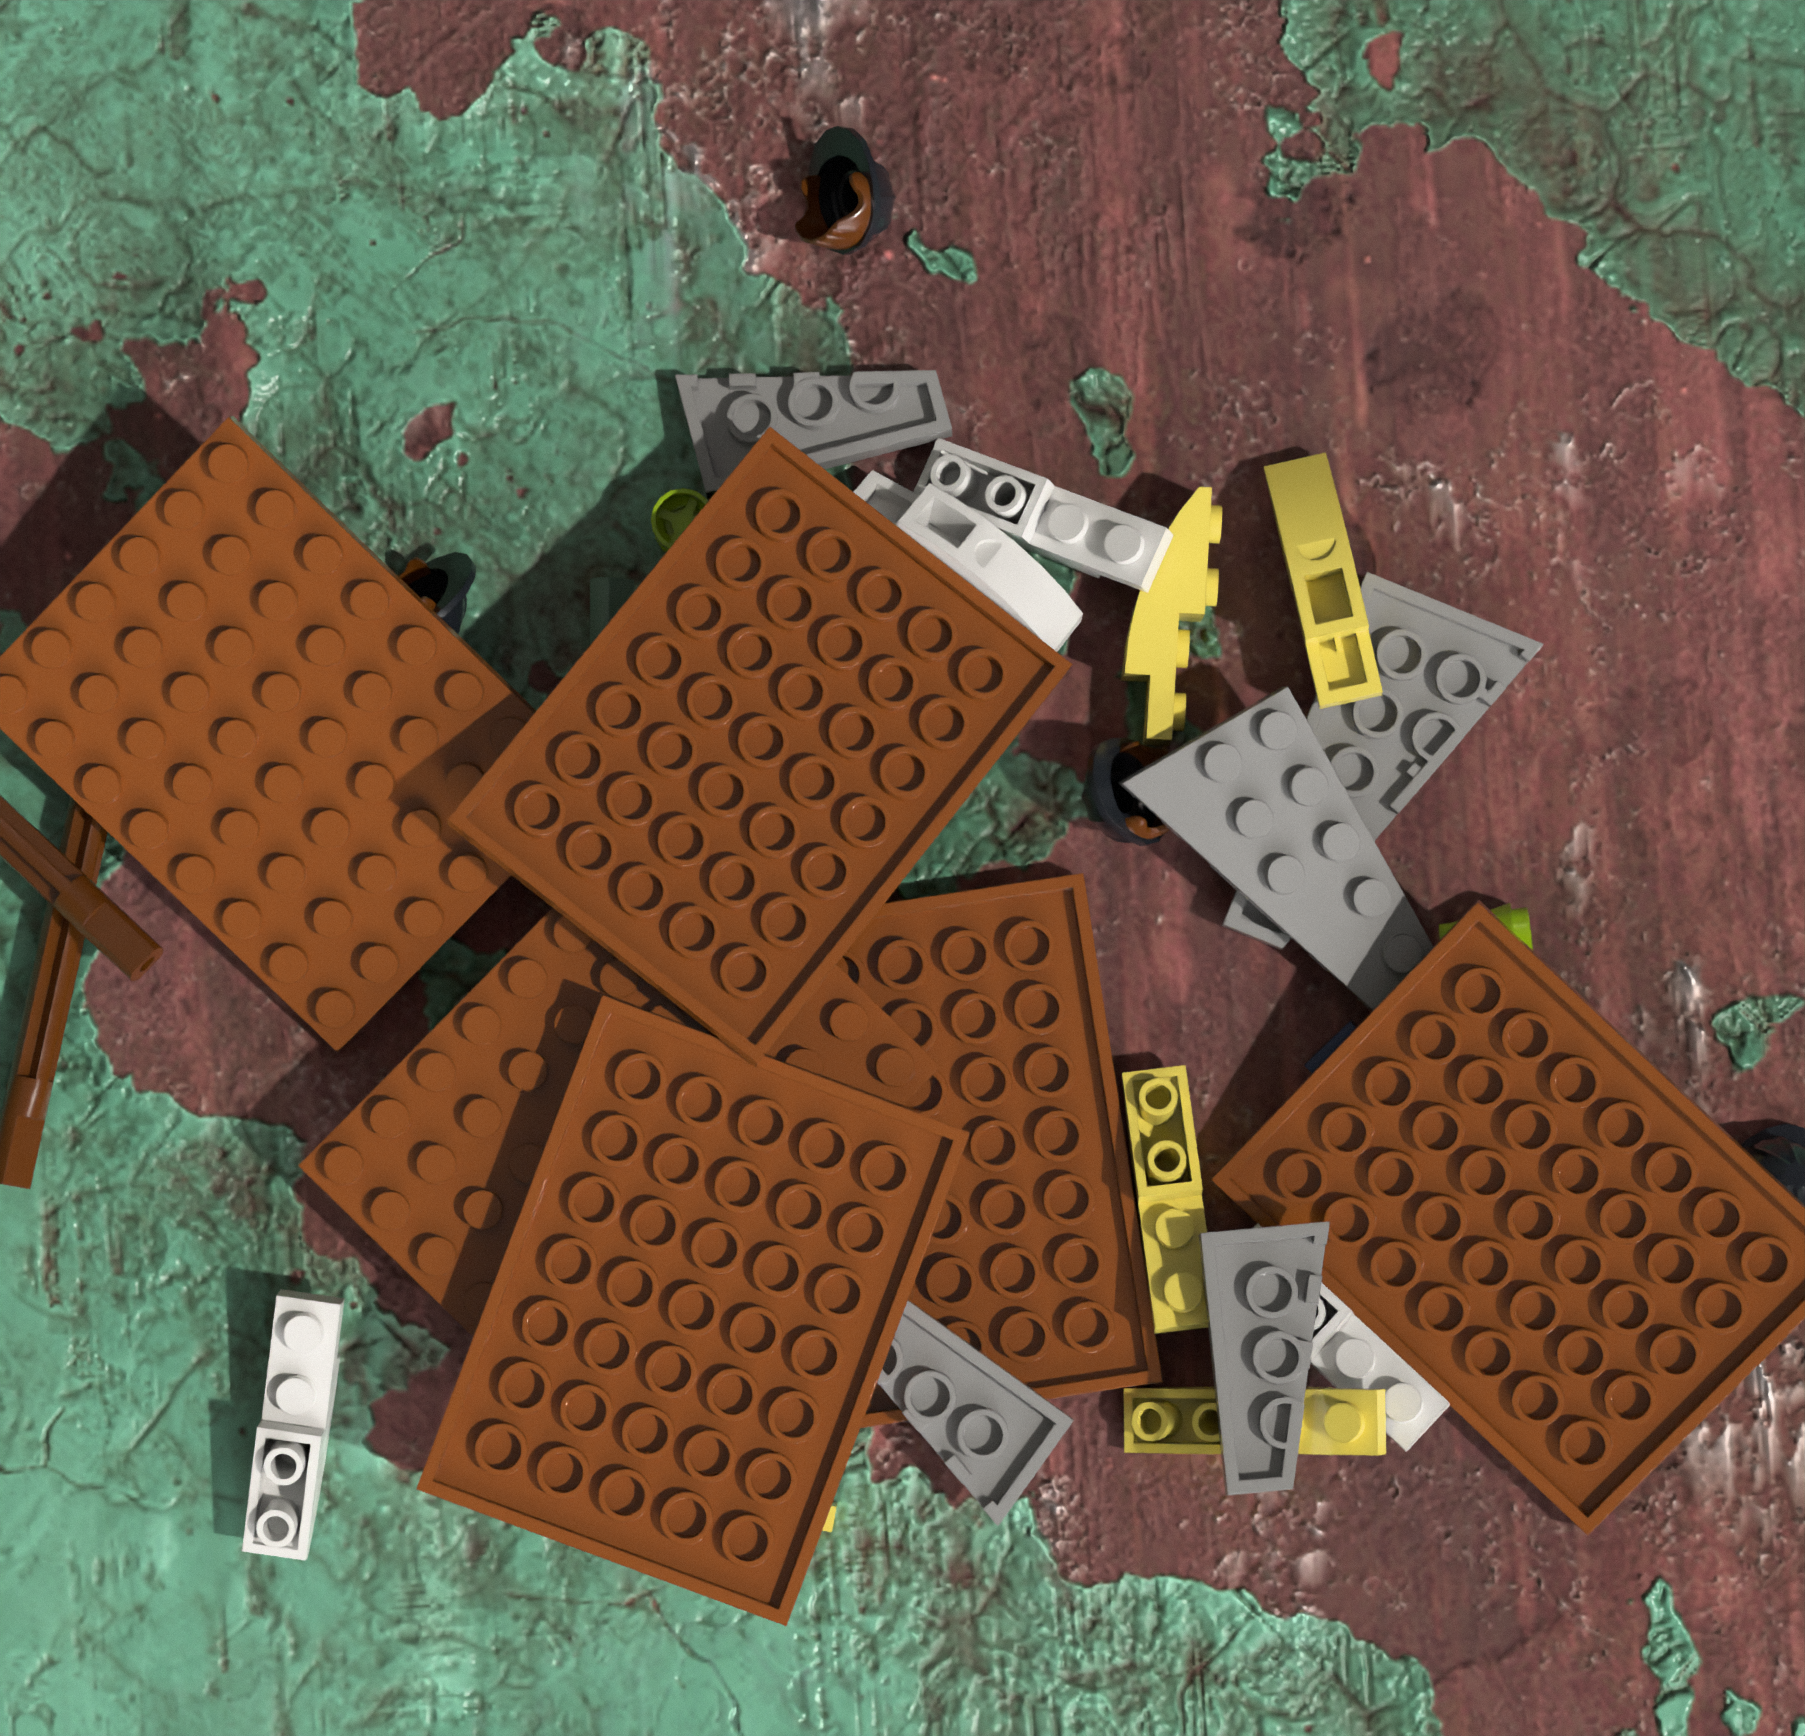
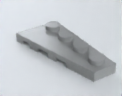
[675,370,953,500]
[1199,1221,1330,1496]
[877,1299,1074,1526]

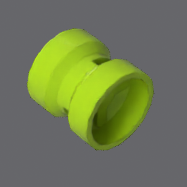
[651,488,708,553]

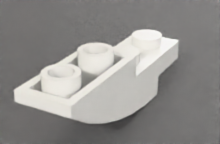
[914,438,1173,593]
[854,470,1083,652]
[1254,1223,1450,1452]
[242,1289,345,1560]

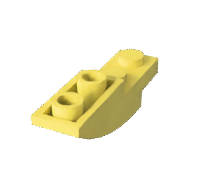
[1264,452,1383,709]
[1121,487,1222,746]
[1122,1065,1208,1334]
[1124,1387,1386,1456]

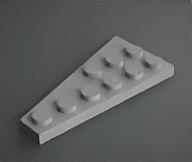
[1222,572,1544,950]
[1118,686,1433,1011]

